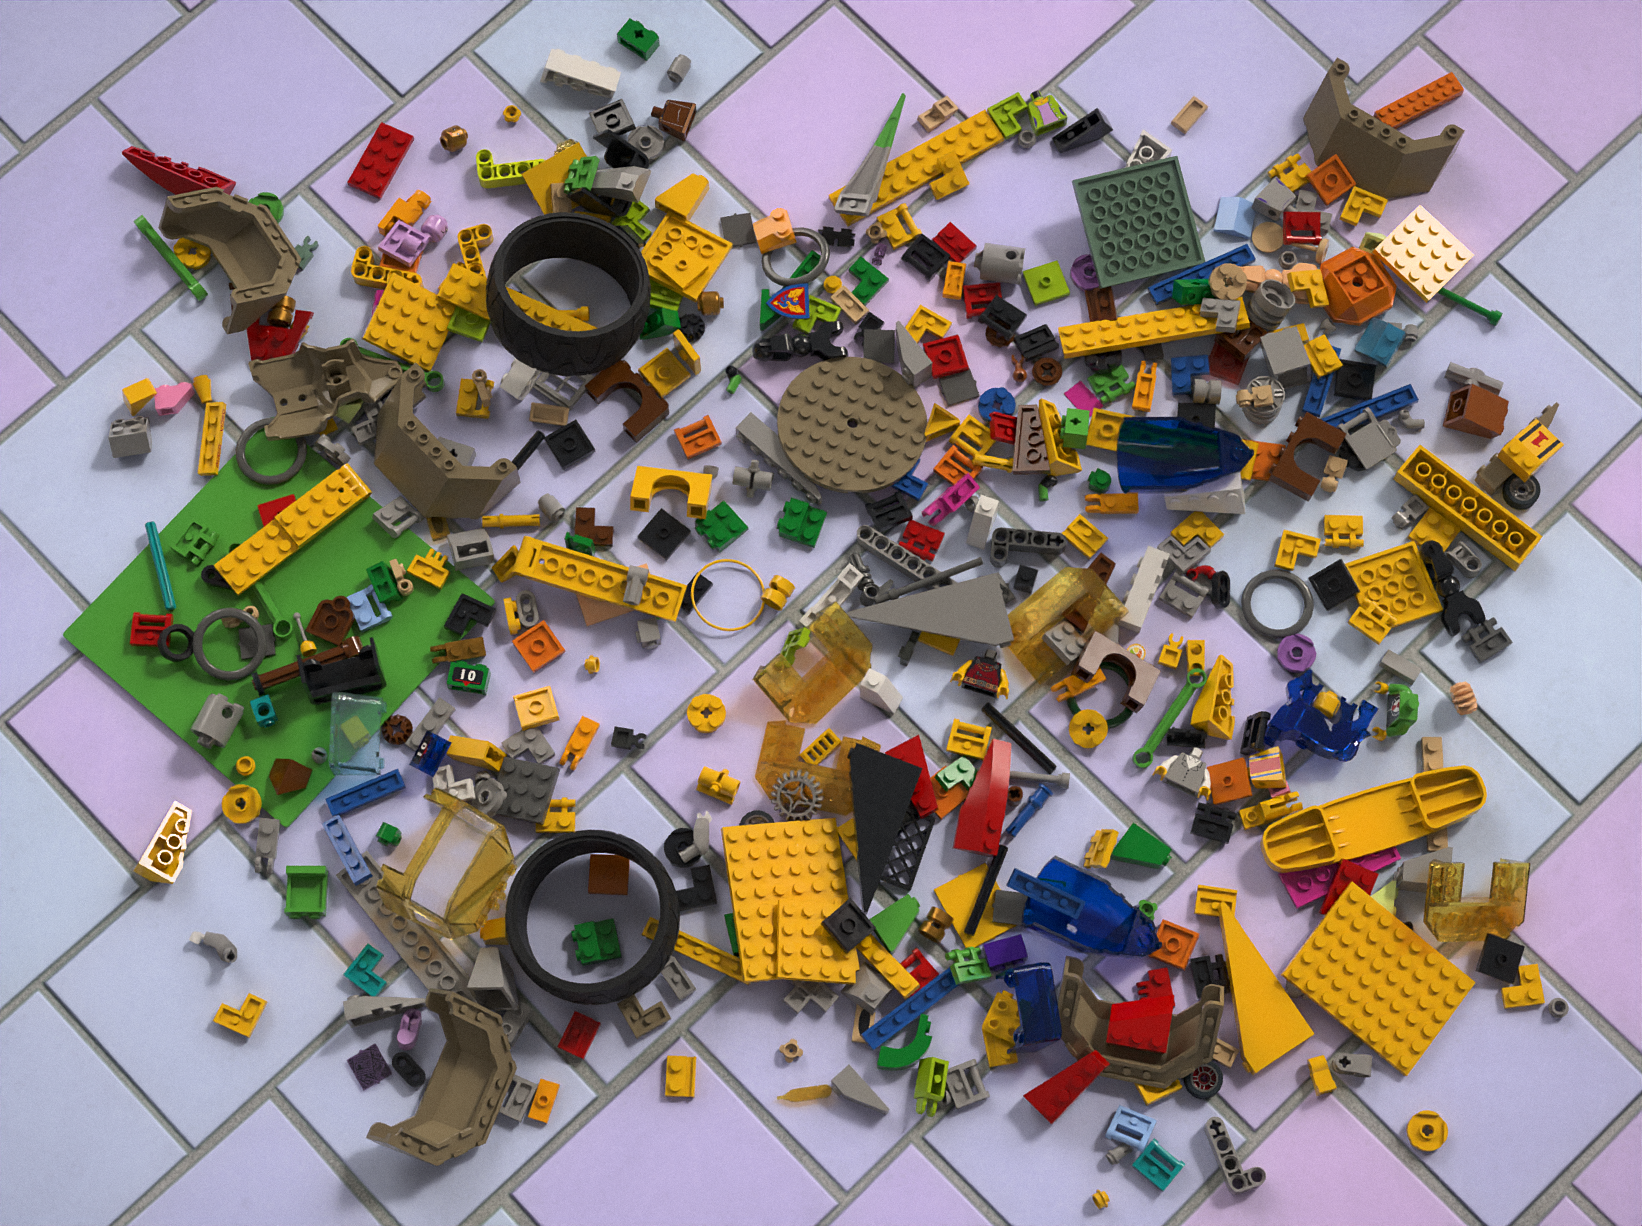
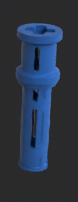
[1005,783,1053,838]

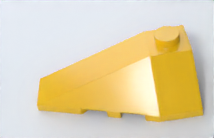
[1039,398,1082,476]
[1190,655,1235,740]
[133,801,192,884]

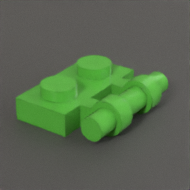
[564,156,600,194]
[1087,364,1135,404]
[170,517,220,566]
[945,947,992,985]

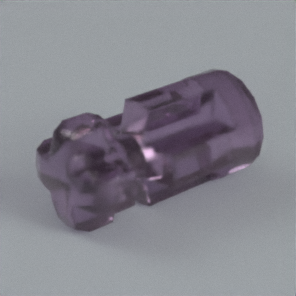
[872,243,888,266]

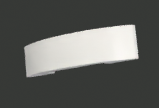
[799,563,864,633]

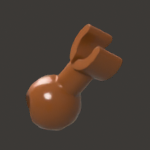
[1011,355,1027,383]

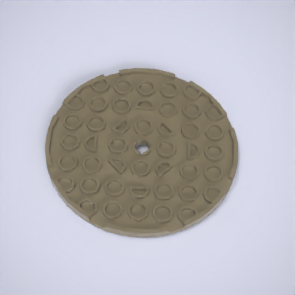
[777,357,927,494]

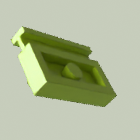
[649,279,683,311]

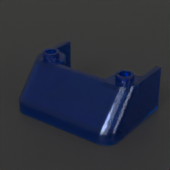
[995,962,1062,1054]

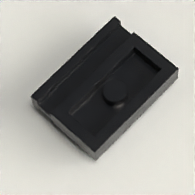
[1013,324,1059,362]

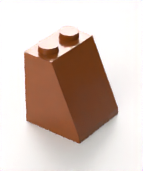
[1443,384,1509,439]

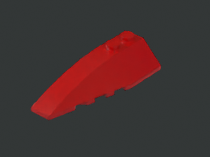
[122,146,236,195]
[953,739,1011,857]

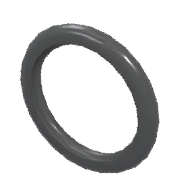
[761,227,830,287]
[236,418,307,485]
[1241,570,1314,639]
[192,608,267,681]

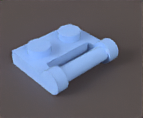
[346,584,393,632]
[1105,1105,1157,1153]

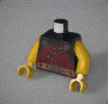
[950,649,1009,699]

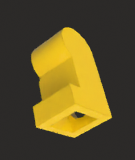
[1185,640,1205,676]
[1307,1055,1337,1096]

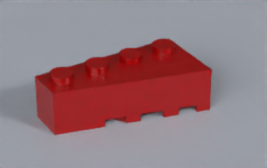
[1023,1050,1110,1124]

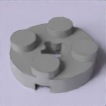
[628,125,664,162]
[315,434,351,467]
[470,778,507,818]

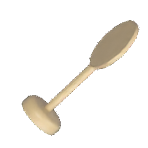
[1252,222,1329,264]

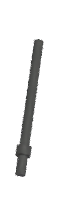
[874,557,983,604]

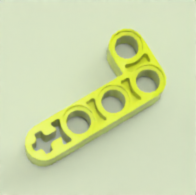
[476,149,545,189]

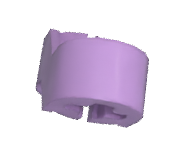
[397,1008,422,1051]

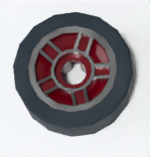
[1184,1061,1223,1099]

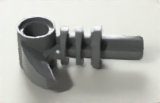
[849,553,893,607]

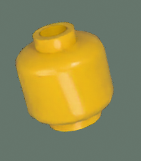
[1312,691,1341,721]

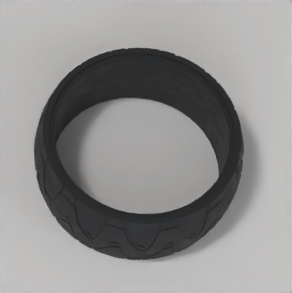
[486,212,651,376]
[505,830,680,1005]

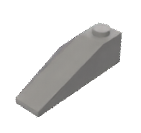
[572,166,651,203]
[343,995,426,1028]

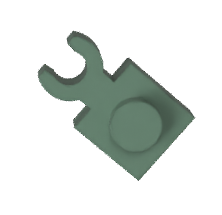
[295,236,319,270]

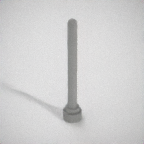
[977,767,1070,789]

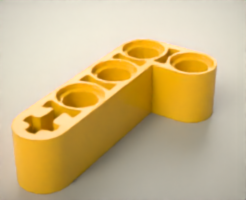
[457,224,494,277]
[351,246,424,290]

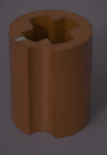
[1007,786,1023,807]

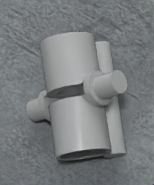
[732,460,774,498]

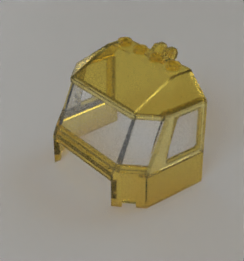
[376,788,517,940]

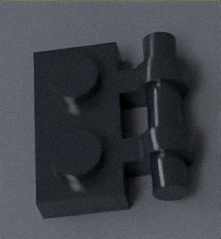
[1190,802,1236,844]
[1189,954,1230,999]

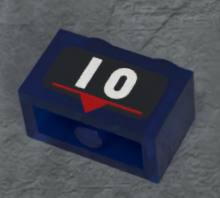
[409,730,451,777]

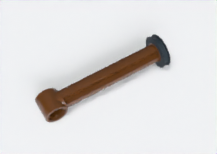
[250,636,363,696]

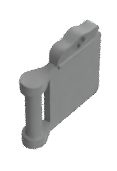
[1336,407,1401,469]

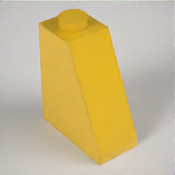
[655,173,709,221]
[444,735,507,772]

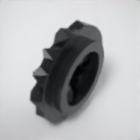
[679,313,705,342]

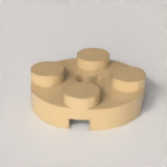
[1209,263,1247,300]

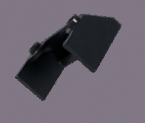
[567,129,649,218]
[296,637,387,705]

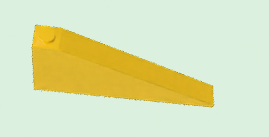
[1218,901,1314,1075]

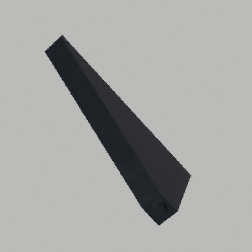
[847,743,923,915]

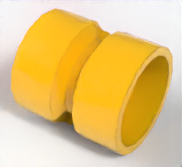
[760,575,795,611]

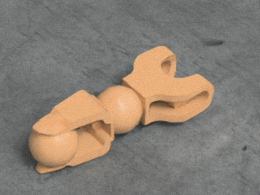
[1223,263,1317,304]

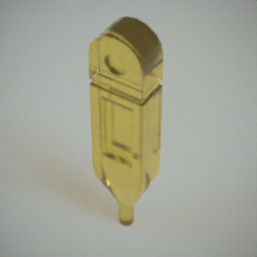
[777,1084,832,1102]

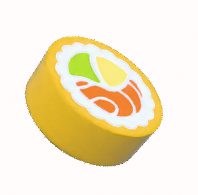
[1127,644,1146,660]

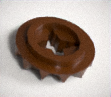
[985,319,1015,348]
[1032,357,1062,386]
[382,714,413,745]

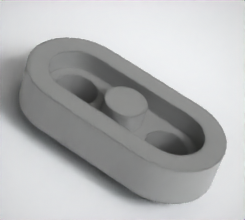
[516,590,539,629]

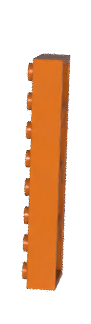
[1373,72,1464,129]

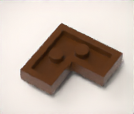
[575,507,614,547]

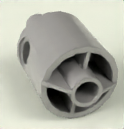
[974,243,1025,285]
[190,693,244,749]

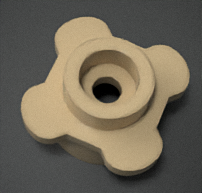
[866,222,887,244]
[779,1039,803,1063]

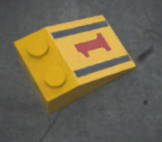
[1497,419,1564,482]

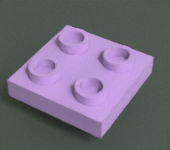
[378,220,430,267]

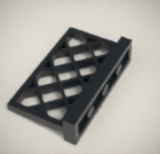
[880,808,936,891]

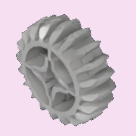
[771,770,824,821]

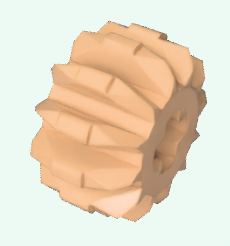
[1450,681,1477,715]

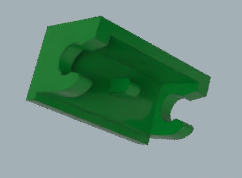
[366,561,403,605]

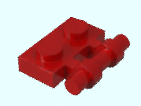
[898,520,945,562]

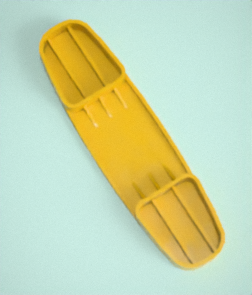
[1260,765,1487,873]

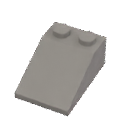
[895,321,932,388]

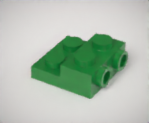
[776,497,827,548]
[694,500,749,553]
[571,918,622,966]

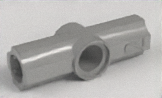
[1444,362,1504,396]

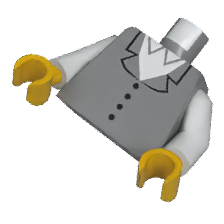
[1152,747,1211,801]

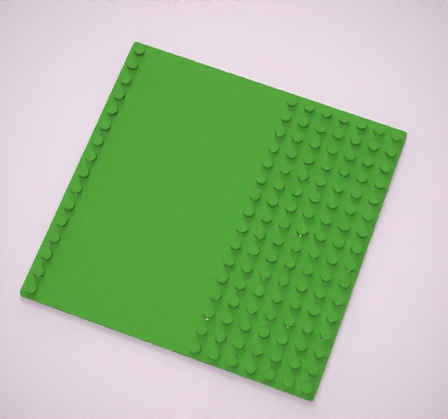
[63,417,495,828]

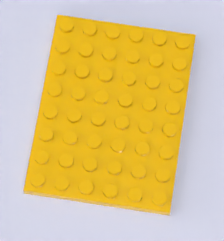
[721,818,860,983]
[1281,882,1476,1076]

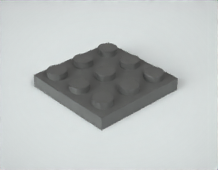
[495,757,560,825]

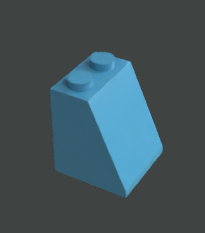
[1354,317,1406,367]

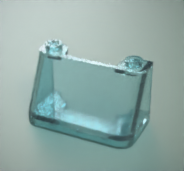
[329,692,387,775]

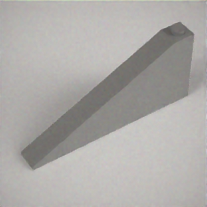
[847,573,1014,648]

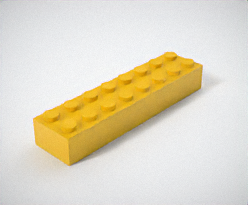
[1393,445,1543,571]

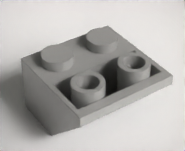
[108,416,152,458]
[447,528,494,571]

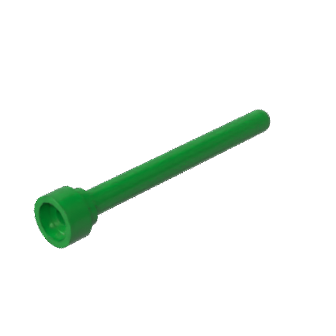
[1437,287,1503,326]

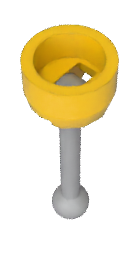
[293,612,317,657]

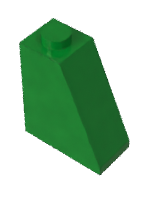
[1110,822,1172,869]

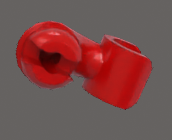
[1186,565,1216,582]

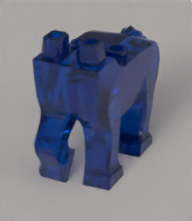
[1264,669,1379,762]

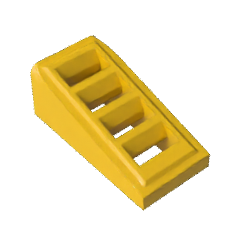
[800,728,842,770]

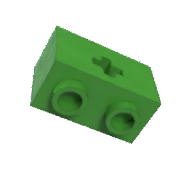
[1060,408,1090,449]

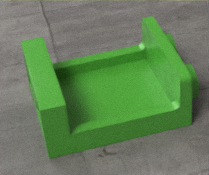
[284,866,328,919]

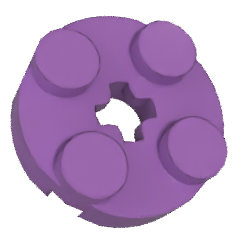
[1070,254,1099,292]
[1277,634,1316,673]

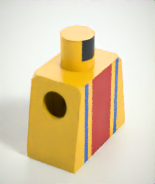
[1247,746,1287,789]

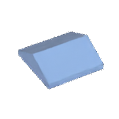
[1214,197,1256,239]

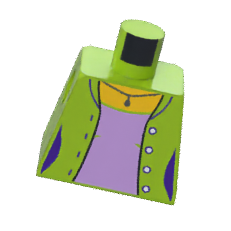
[1027,90,1068,137]

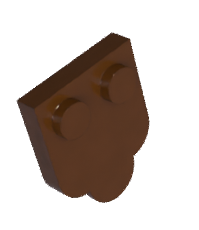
[306,596,355,646]

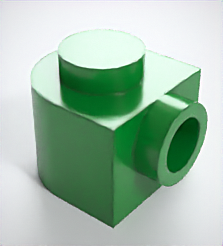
[1087,468,1111,494]
[376,822,402,847]

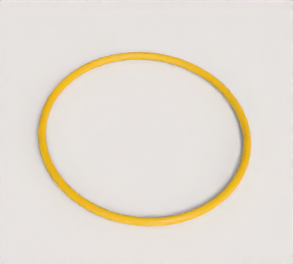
[691,559,765,631]

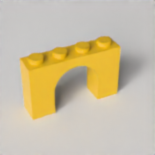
[630,466,712,519]

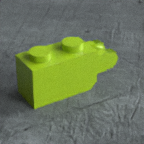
[914,1057,949,1117]

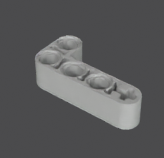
[1204,1116,1266,1195]

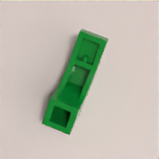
[877,1014,932,1071]

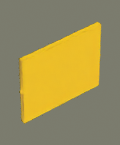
[521,142,597,215]
[934,862,1018,948]

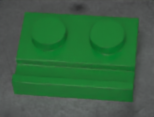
[564,532,595,557]

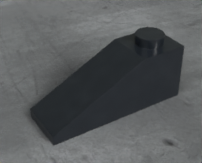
[1052,108,1113,153]

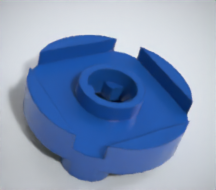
[978,387,1016,423]

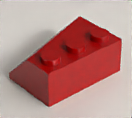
[1105,995,1174,1054]

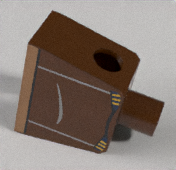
[651,100,697,142]

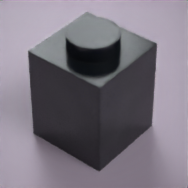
[1013,564,1038,594]

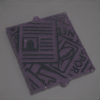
[347,1043,393,1090]

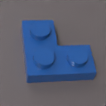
[1171,354,1210,395]
[890,459,928,501]

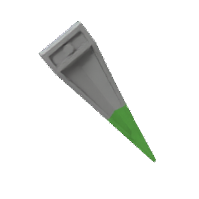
[834,93,906,216]

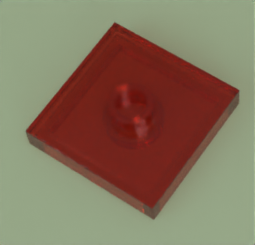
[1209,342,1249,385]

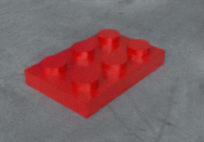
[1319,858,1379,915]

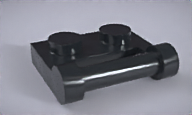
[901,234,951,281]
[977,295,1027,342]
[865,490,913,532]
[1240,711,1271,755]

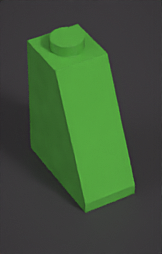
[869,894,920,955]

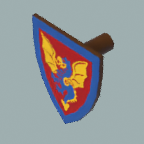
[766,283,810,319]

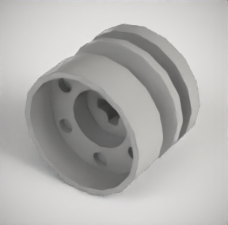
[1246,279,1295,330]
[1242,376,1285,424]

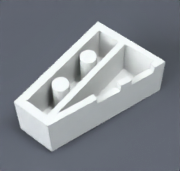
[499,358,543,401]

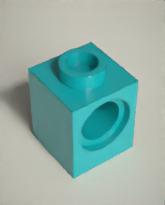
[250,695,279,727]

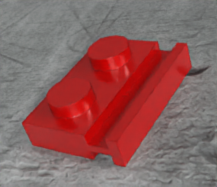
[932,222,977,263]
[989,411,1017,445]
[557,1011,601,1060]

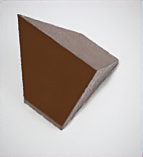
[269,758,313,795]

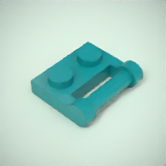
[1132,1138,1185,1192]

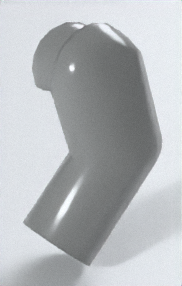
[1398,409,1425,429]

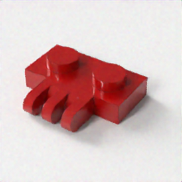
[1136,967,1175,1008]

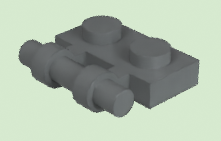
[1461,617,1513,663]

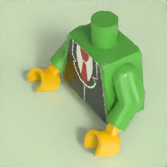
[1372,681,1419,741]

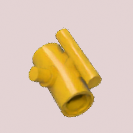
[696,766,741,805]

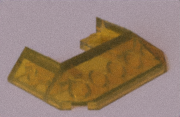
[1008,567,1129,686]
[752,601,873,724]
[755,720,881,816]
[1423,858,1531,942]

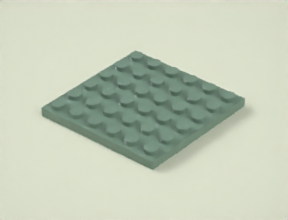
[1072,156,1205,289]

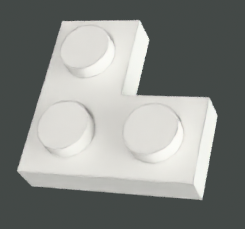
[431,765,475,808]

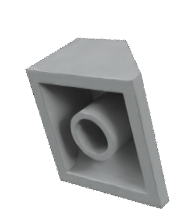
[841,962,894,1016]

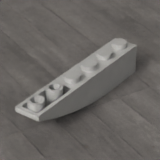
[736,412,822,506]

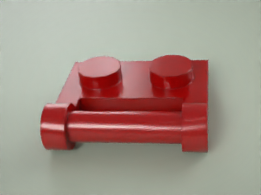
[1283,212,1322,246]
[963,282,1002,319]
[130,612,174,648]
[900,948,939,999]

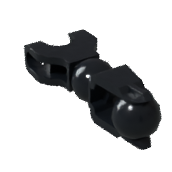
[752,321,849,362]
[1419,540,1486,636]

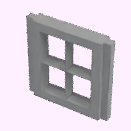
[532,372,595,411]

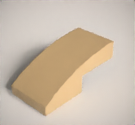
[917,96,959,133]

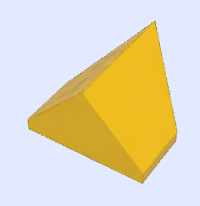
[924,403,960,442]

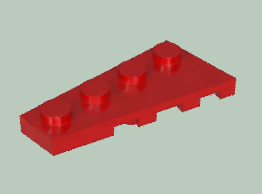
[885,735,939,819]

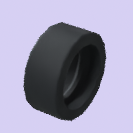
[158,624,194,662]

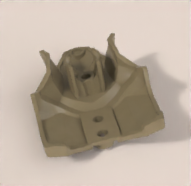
[248,339,403,441]

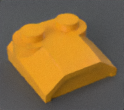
[753,208,797,254]

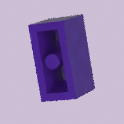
[982,934,1028,972]

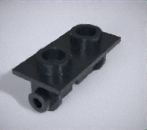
[818,226,856,248]
[1166,727,1207,749]

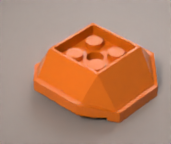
[1319,247,1397,326]

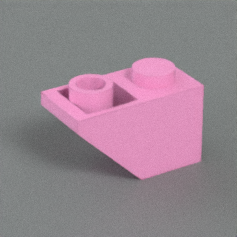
[154,382,195,416]

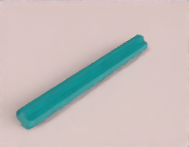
[145,521,176,611]

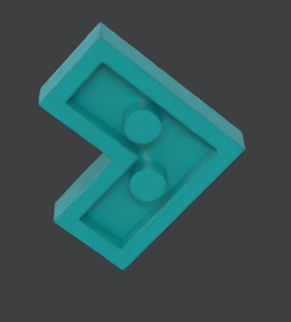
[343,943,387,997]

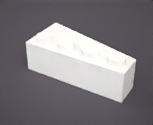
[540,49,621,98]
[1125,130,1172,168]
[1164,472,1245,514]
[1116,546,1170,633]

